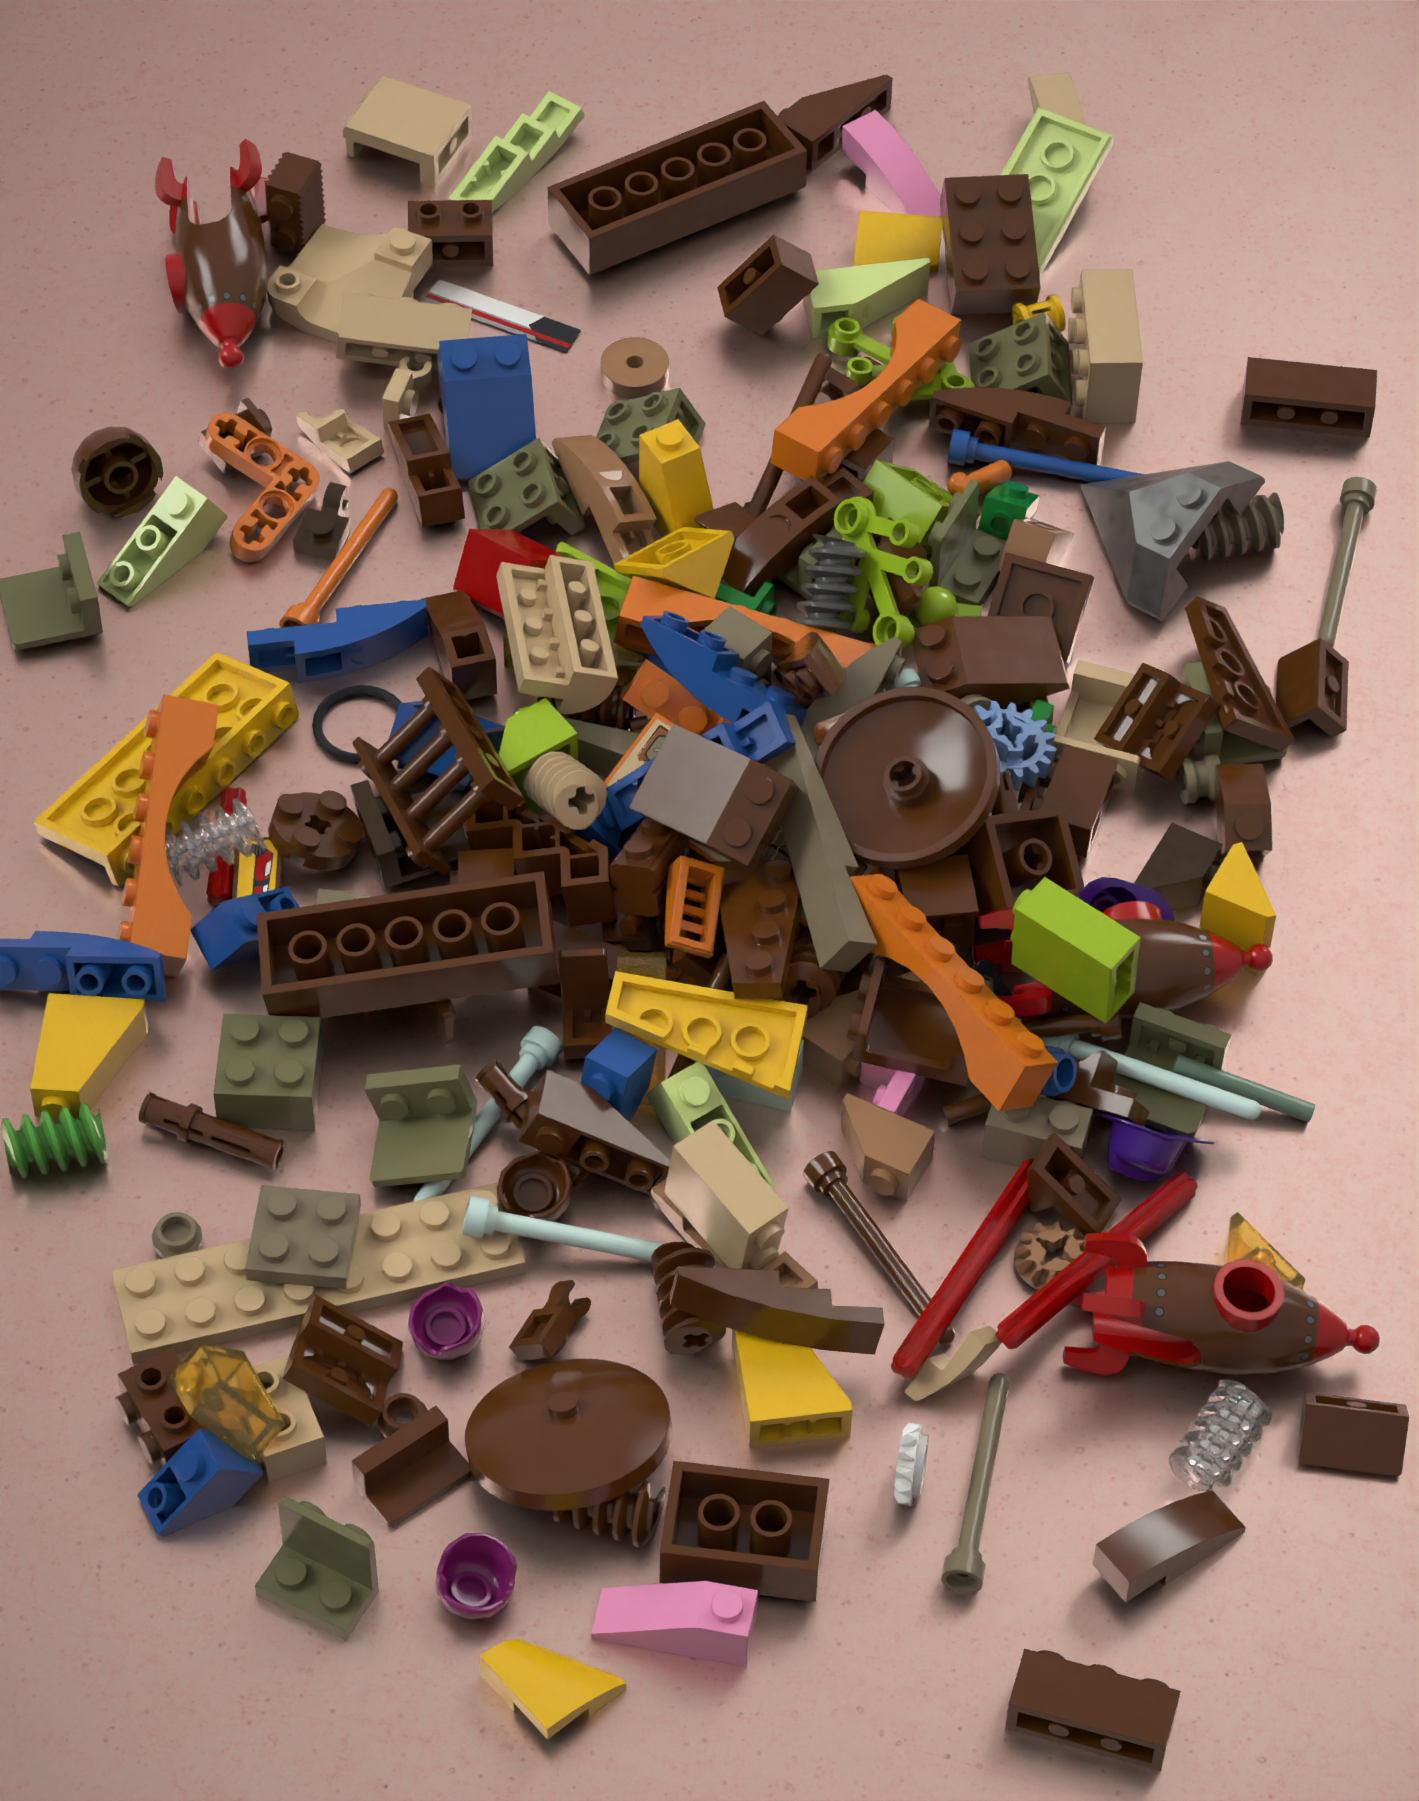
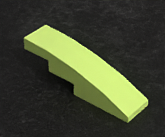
[448,91,585,212]

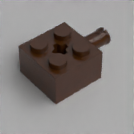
[960,771,1084,921]

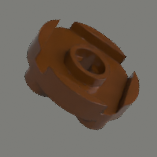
[268,790,364,871]

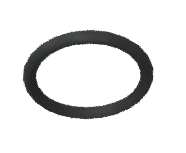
[312,685,402,762]

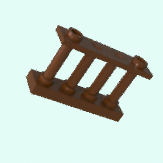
[352,666,524,875]

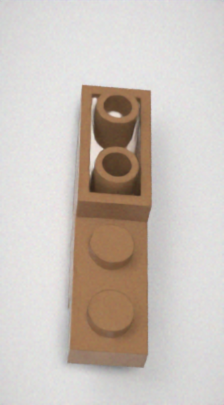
[551,435,657,564]

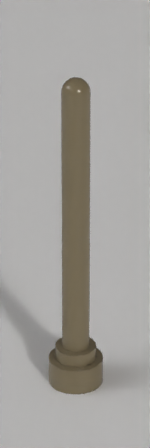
[1317,477,1378,647]
[941,1373,1010,1593]

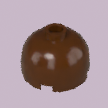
[71,426,164,517]

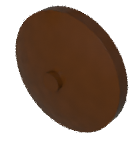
[814,687,1001,869]
[465,1359,673,1511]

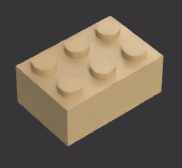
[1068,269,1143,423]

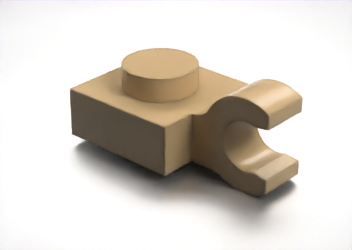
[382,356,433,429]

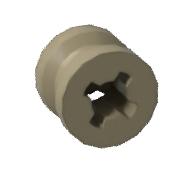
[1176,754,1221,804]

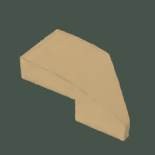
[296,409,384,474]
[905,1326,1001,1402]

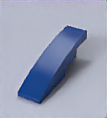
[606,701,796,832]

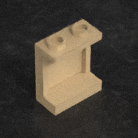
[343,75,472,187]
[1052,660,1142,792]

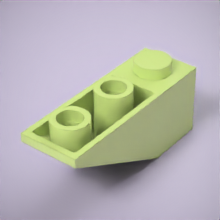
[803,258,930,338]
[97,476,228,608]
[645,1062,775,1189]

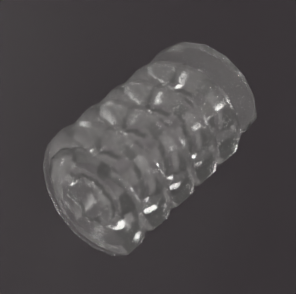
[165,798,268,887]
[1169,1379,1272,1491]

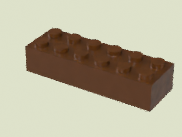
[547,101,807,275]
[256,871,560,1018]

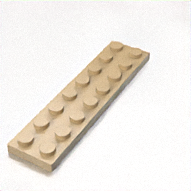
[111,1182,526,1364]

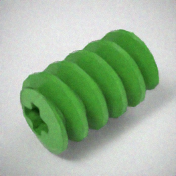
[1,1103,108,1179]

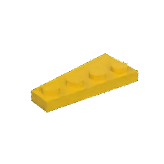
[605,971,808,1100]

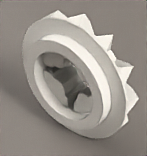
[894,1423,929,1506]

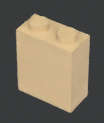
[664,1120,789,1270]

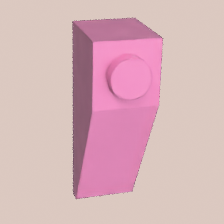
[591,1581,758,1667]

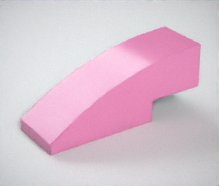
[841,110,941,217]

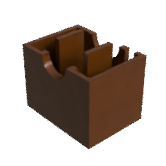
[895,854,979,974]

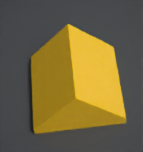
[613,527,734,599]
[1199,842,1276,974]

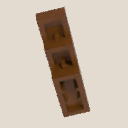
[669,1266,885,1355]

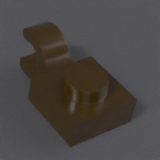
[293,482,351,561]

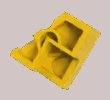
[853,210,942,273]
[479,1639,626,1740]

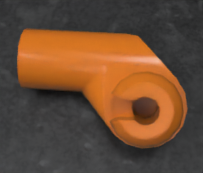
[947,460,1012,495]

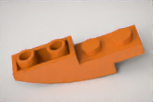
[621,659,765,766]

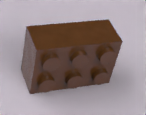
[940,174,1041,315]
[659,1461,829,1602]

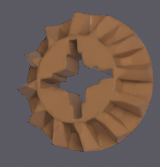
[1014,1220,1085,1290]

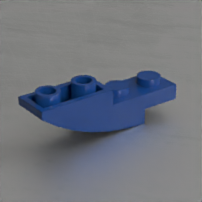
[246,599,428,684]
[640,611,808,726]
[0,931,167,1001]

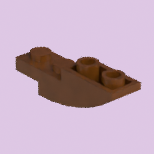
[929,387,1106,465]
[720,467,874,595]
[773,632,847,701]

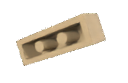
[336,292,472,371]

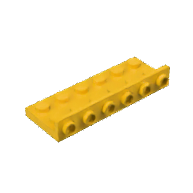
[33,651,299,887]

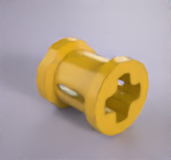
[1012,294,1066,332]

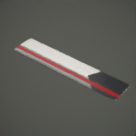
[424,280,581,352]

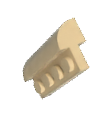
[496,555,618,714]

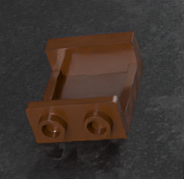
[847,957,991,1087]

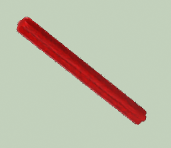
[891,1159,1033,1379]
[995,1172,1198,1349]

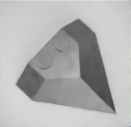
[1080,461,1265,621]

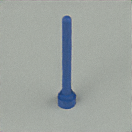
[947,429,1144,482]

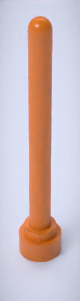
[279,488,398,628]

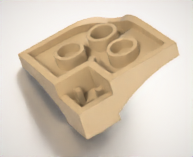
[267,224,433,344]

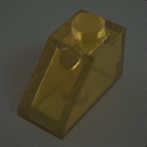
[169,1342,285,1461]

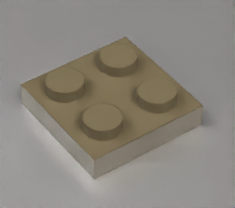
[245,1185,361,1289]

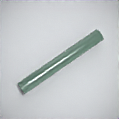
[1171,1054,1315,1122]

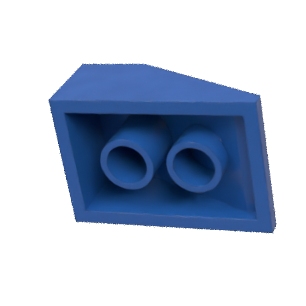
[437,334,536,482]

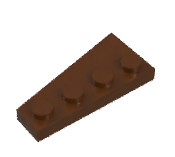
[1185,596,1295,752]
[712,859,802,999]

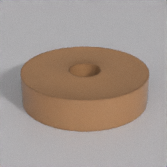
[600,337,669,399]

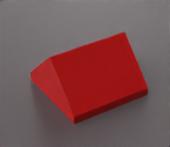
[453,529,568,619]

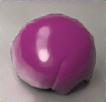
[408,1282,486,1361]
[435,1533,517,1619]

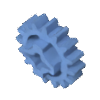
[974,701,1056,791]

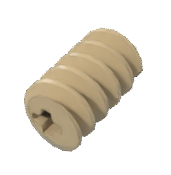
[523,752,607,830]

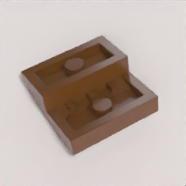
[1094,663,1220,782]
[282,1295,403,1427]

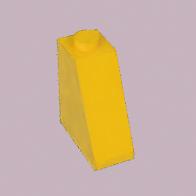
[639,419,714,538]
[30,993,149,1120]
[732,1329,852,1448]

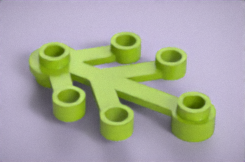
[827,315,975,400]
[834,496,933,649]

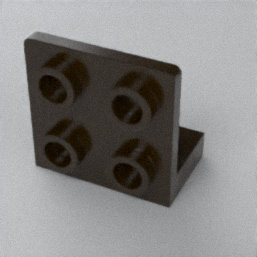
[350,780,470,888]

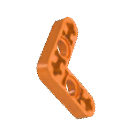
[205,412,320,563]

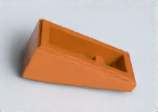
[665,855,725,959]

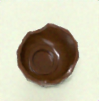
[497,1151,573,1222]

